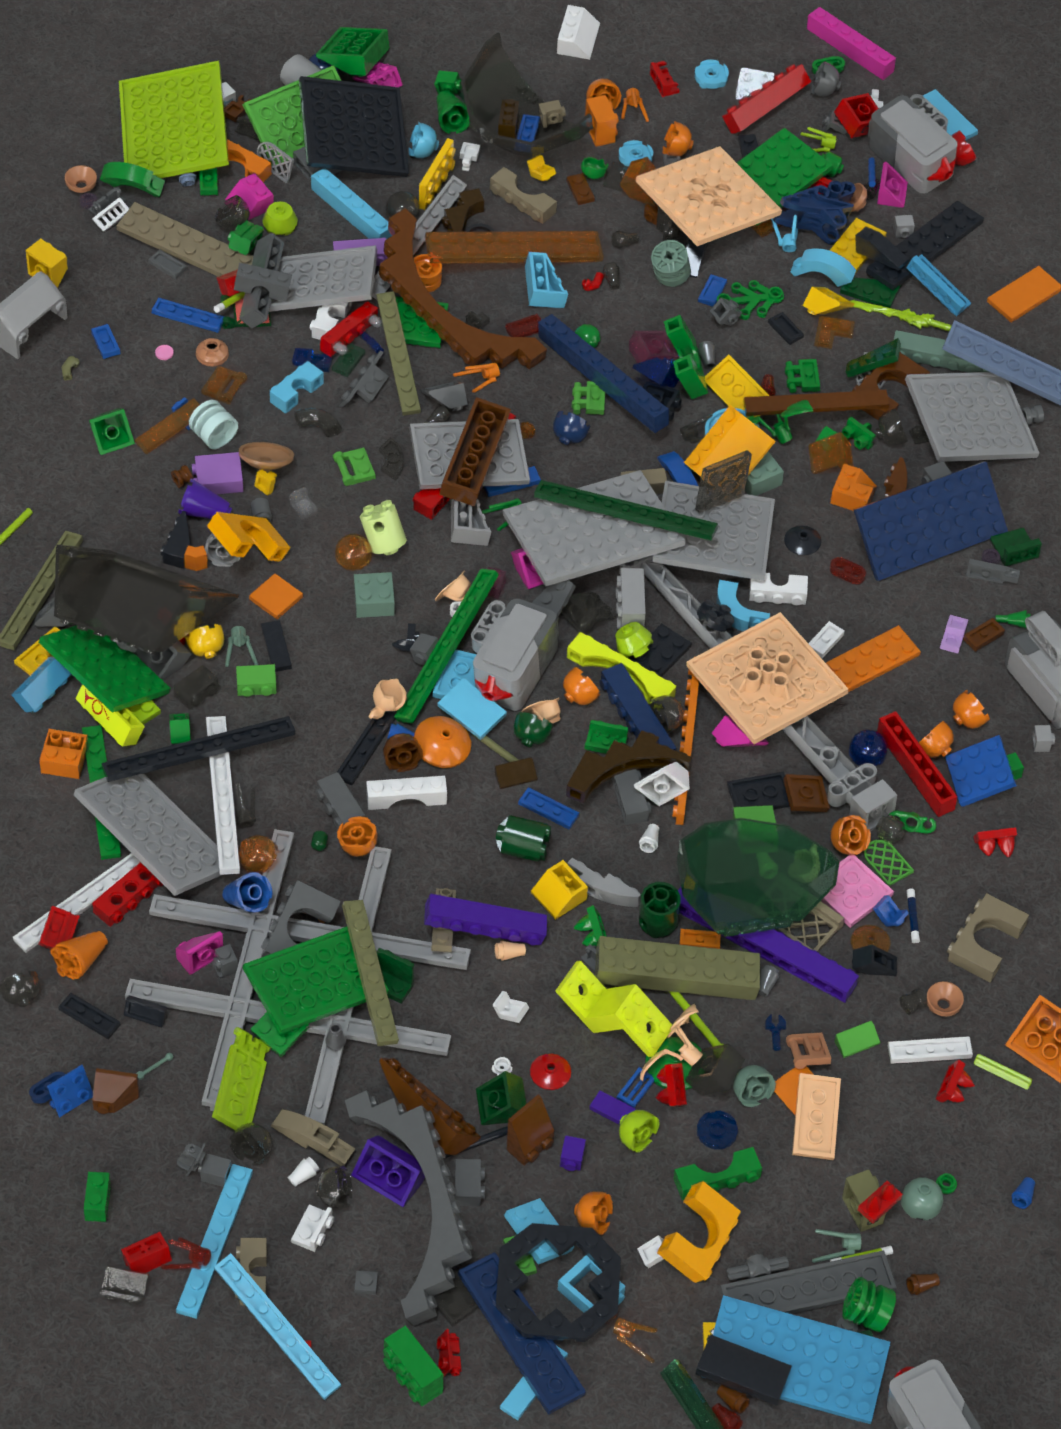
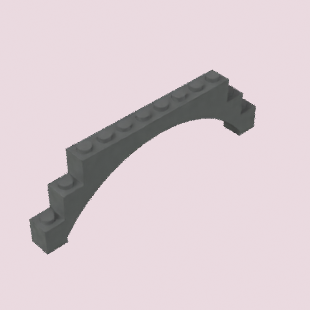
[345,1090,472,1326]

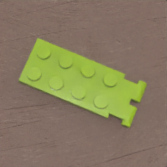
[212,1027,270,1135]

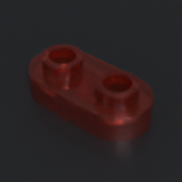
[830,557,866,584]

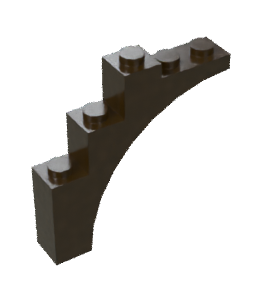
[566,730,692,803]

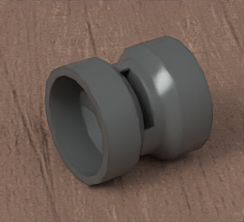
[1021,405,1044,425]

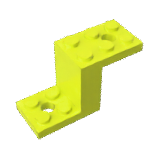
[555,961,672,1057]

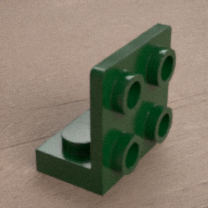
[990,528,1042,566]
[377,948,415,1004]

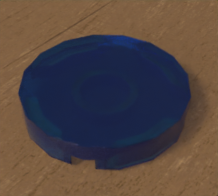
[697,1111,738,1150]

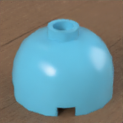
[409,122,439,158]

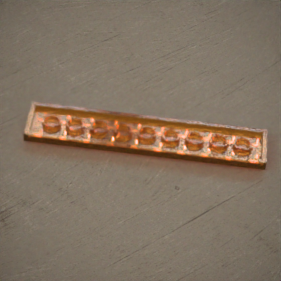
[425,231,604,263]

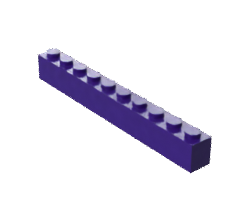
[678,882,859,1003]

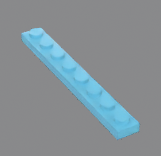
[176,1164,253,1319]
[214,1253,341,1400]

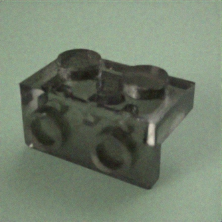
[99,1266,149,1304]

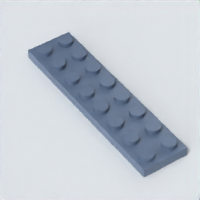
[942,320,1061,405]

